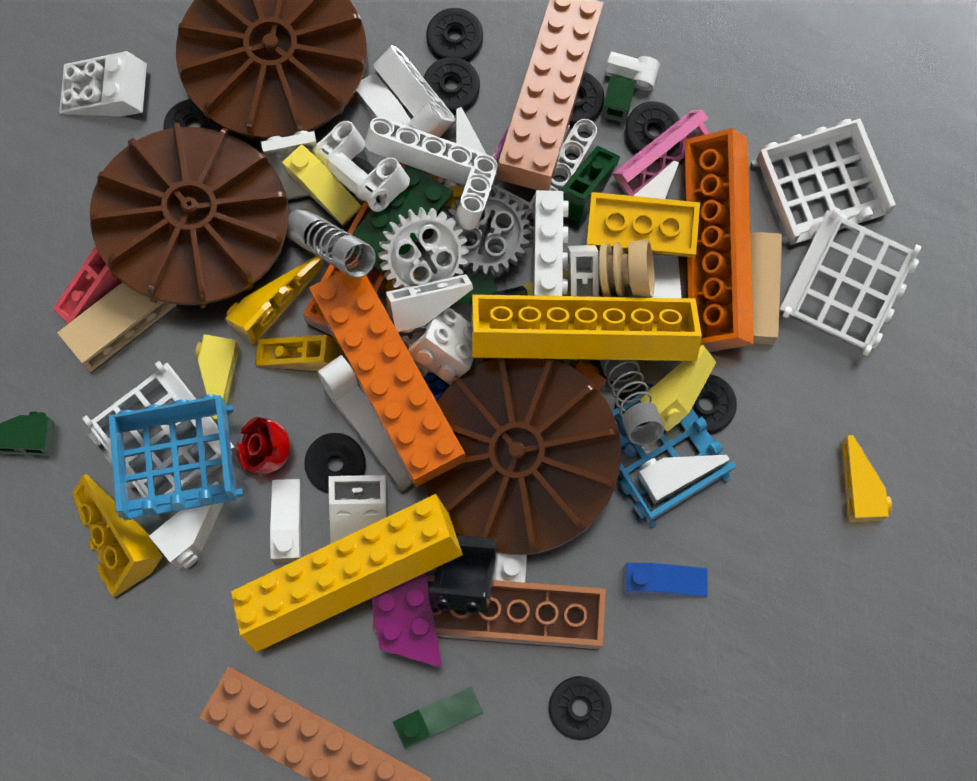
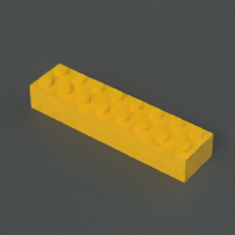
[471,295,702,361]
[231,494,463,652]

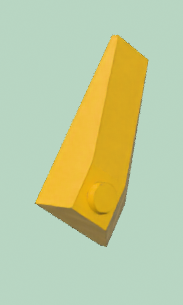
[225,255,324,346]
[72,475,163,597]

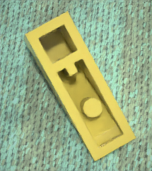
[282,144,362,226]
[195,334,240,425]
[639,345,716,432]

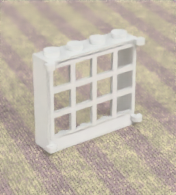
[751,119,896,245]
[779,207,921,356]
[82,361,237,499]

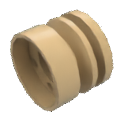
[598,240,655,298]

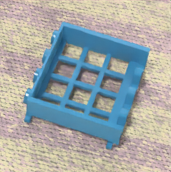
[612,385,736,528]
[109,394,243,521]

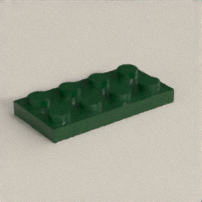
[349,165,453,277]

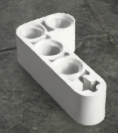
[373,45,456,138]

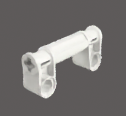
[312,121,410,212]

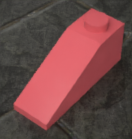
[53,246,121,324]

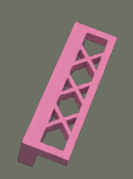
[612,110,710,196]

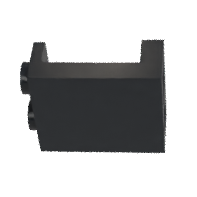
[428,535,499,614]

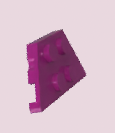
[371,573,442,667]

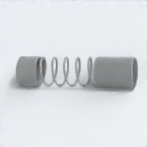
[286,209,376,278]
[599,360,664,445]

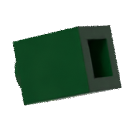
[601,76,636,121]

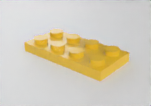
[586,192,700,258]

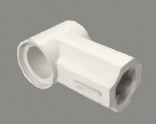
[604,51,660,91]

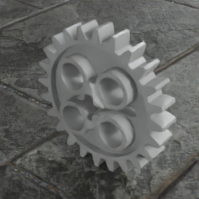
[446,191,531,277]

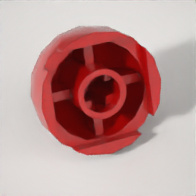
[236,417,291,474]

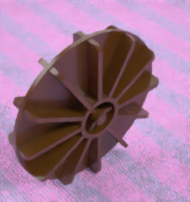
[176,0,367,141]
[90,123,289,308]
[424,358,621,555]

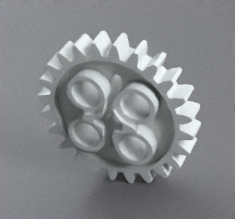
[378,207,469,289]

